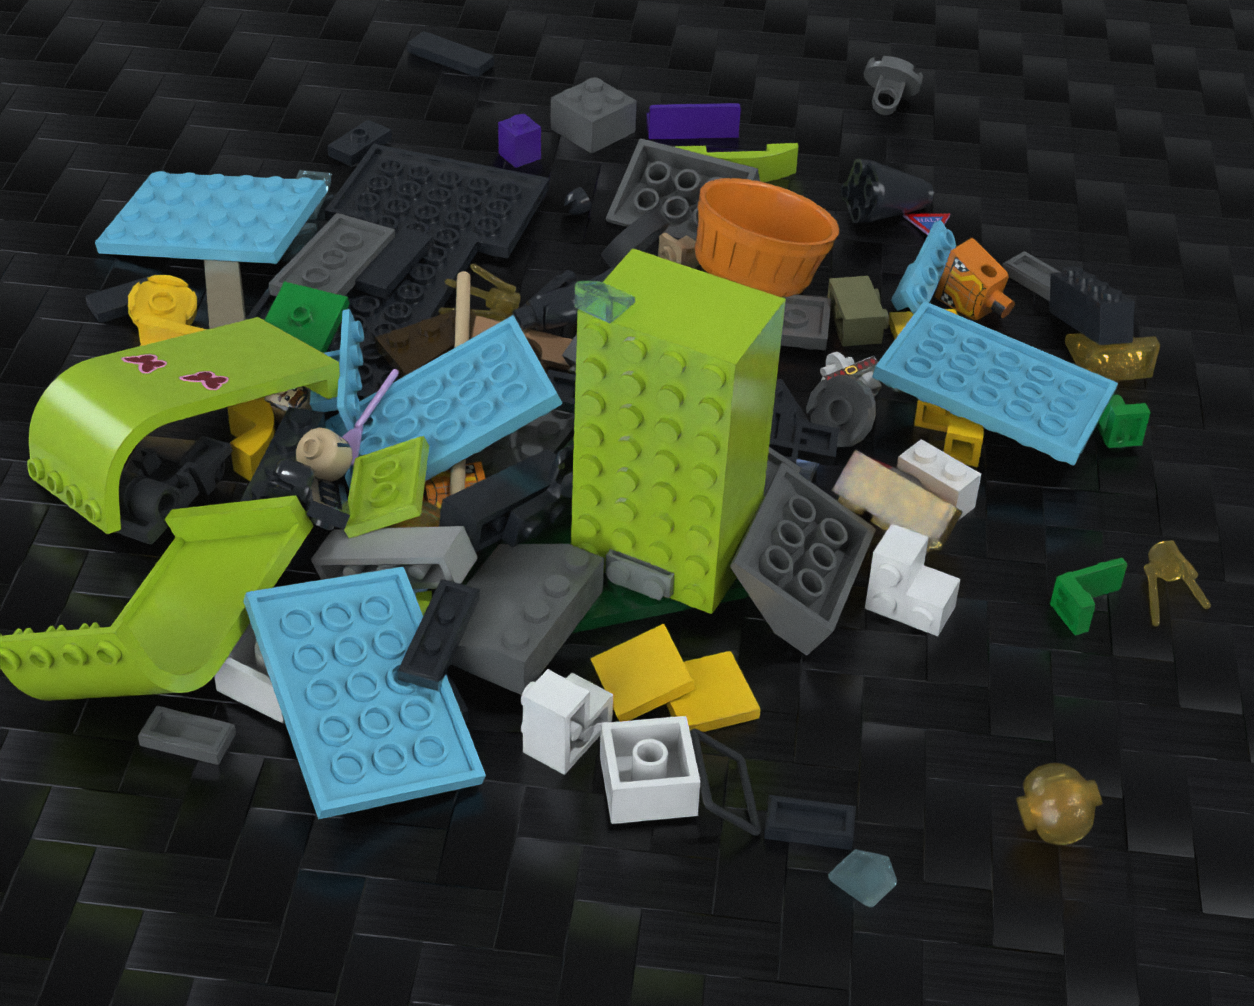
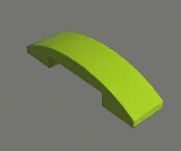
[675,143,798,182]

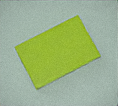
[344,436,429,539]

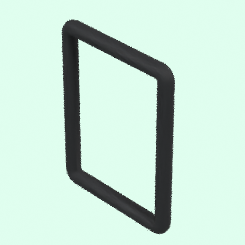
[690,729,761,835]

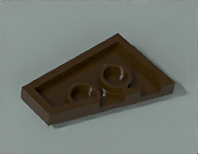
[375,309,477,378]

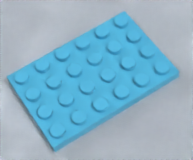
[95,171,327,264]
[872,301,1118,465]
[325,315,563,490]
[243,567,486,819]

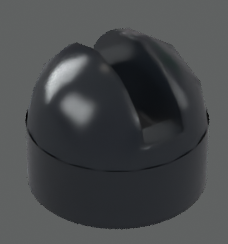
[564,187,592,215]

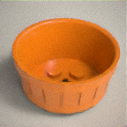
[695,178,839,297]

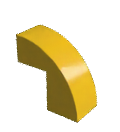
[227,397,276,481]
[914,399,984,467]

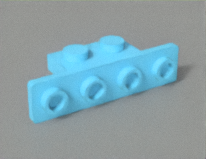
[891,220,956,315]
[310,309,364,431]

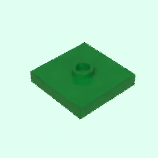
[264,281,350,353]

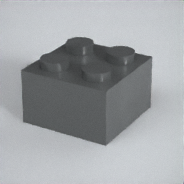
[551,77,637,154]

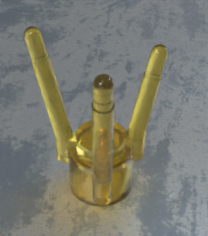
[439,264,520,322]
[1144,540,1211,626]

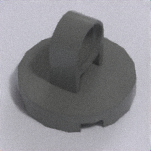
[864,56,923,115]
[806,375,876,448]

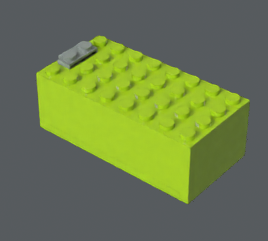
[571,248,786,614]

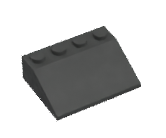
[606,138,760,241]
[730,462,876,655]
[450,544,604,695]

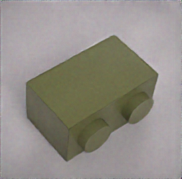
[827,276,889,346]

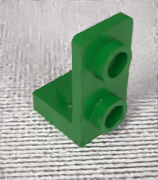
[1097,395,1151,448]
[1050,558,1127,636]

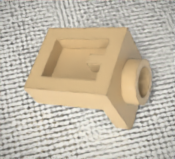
[658,233,700,268]

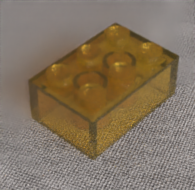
[832,450,963,553]

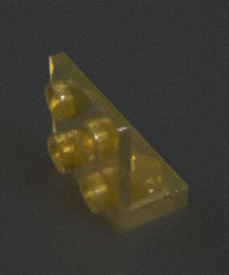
[1065,333,1160,381]

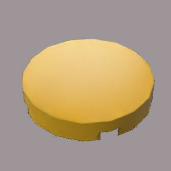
[128,275,197,326]

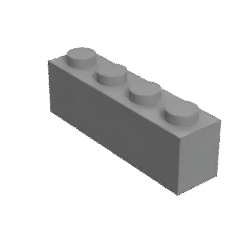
[311,526,478,589]

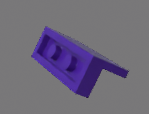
[646,103,741,139]

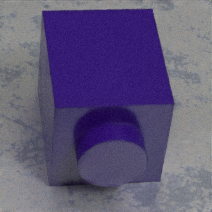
[498,113,541,168]

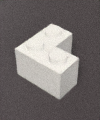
[865,524,960,636]
[521,669,613,775]

